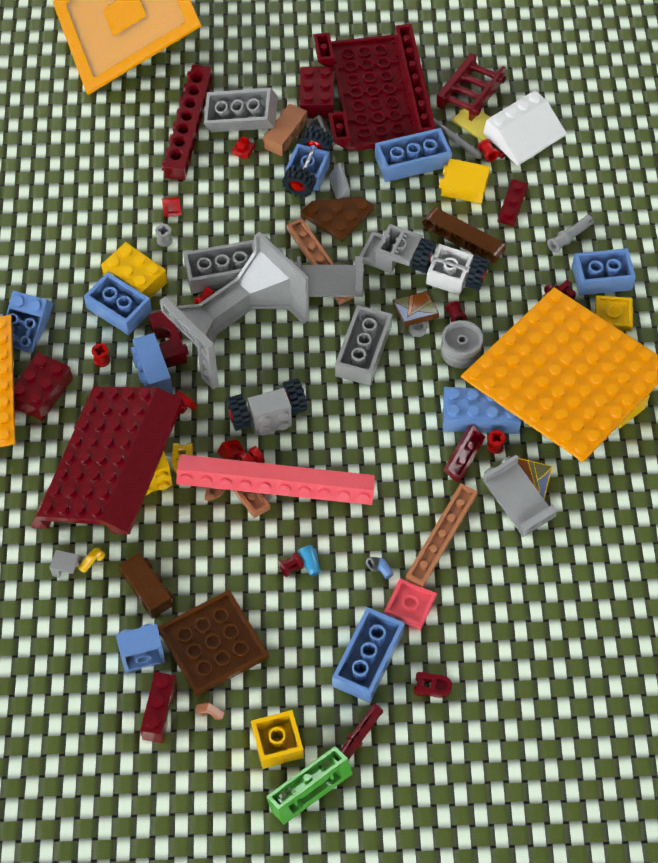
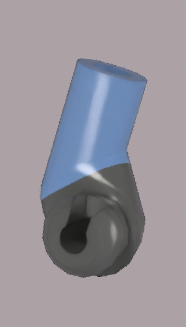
[365,557,394,579]

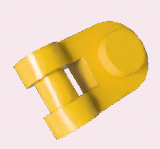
[172,443,193,474]

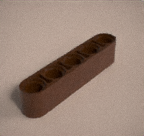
[422,208,506,263]

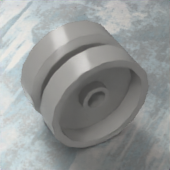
[441,320,483,369]

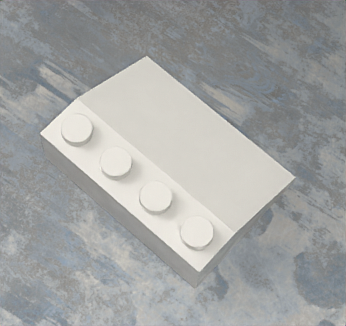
[483,90,566,166]

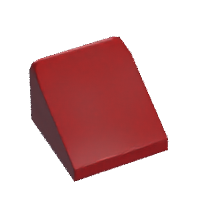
[217,440,246,460]

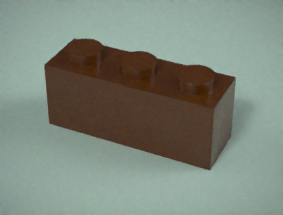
[119,553,173,619]

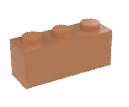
[263,103,307,156]

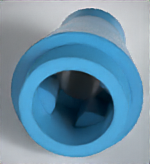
[298,545,321,577]

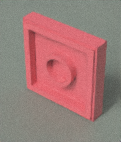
[384,578,437,630]

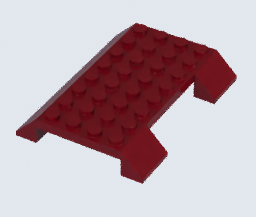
[313,24,436,151]
[31,386,184,535]

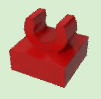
[232,136,255,160]
[162,197,182,218]
[174,389,198,414]

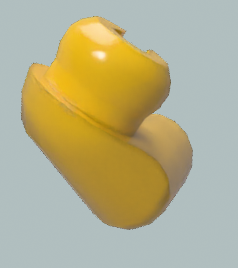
[78,548,105,573]

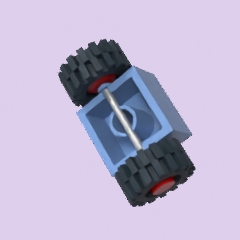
[282,126,333,198]

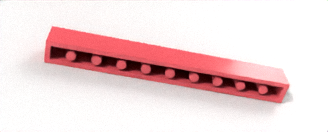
[176,454,375,505]

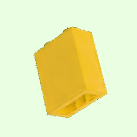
[439,158,490,204]

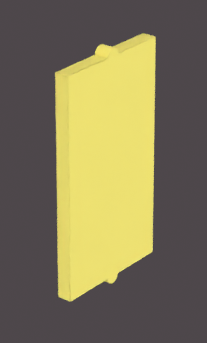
[452,104,494,145]

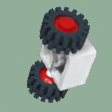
[412,238,490,295]

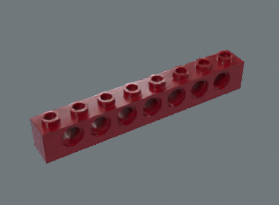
[162,64,213,181]

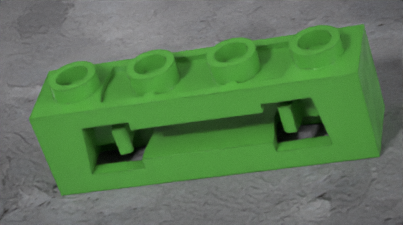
[266,746,353,825]

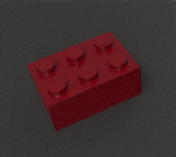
[300,67,334,119]
[14,352,73,421]

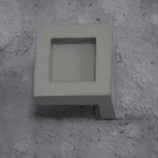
[49,550,81,578]

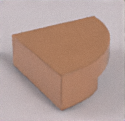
[205,487,226,501]
[195,703,224,720]

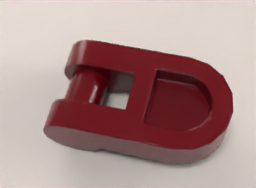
[413,672,452,698]

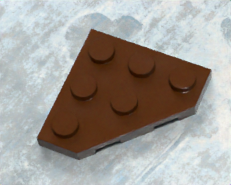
[301,197,375,242]

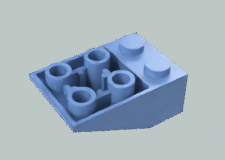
[6,291,54,353]

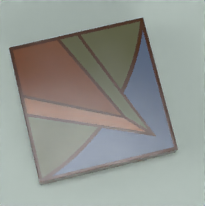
[392,291,439,327]

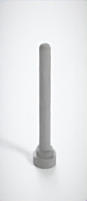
[434,118,483,159]

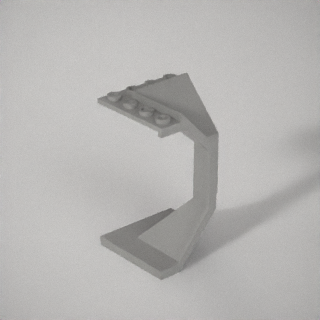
[160,232,309,389]

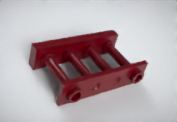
[437,53,507,121]

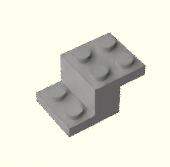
[360,224,423,273]

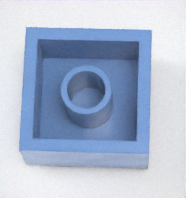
[116,624,166,673]

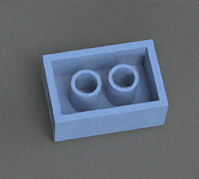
[572,248,636,296]
[84,272,152,335]
[131,333,173,395]

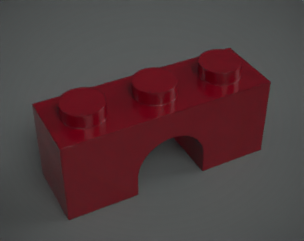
[148,311,189,368]
[140,672,177,743]

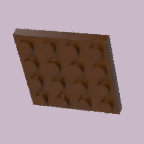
[158,589,269,697]

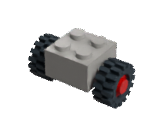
[226,378,308,436]

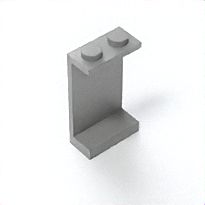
[296,256,363,297]
[483,455,557,537]

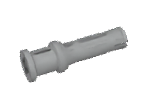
[547,215,594,253]

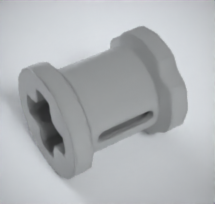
[155,224,173,247]

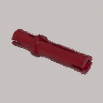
[340,704,383,760]

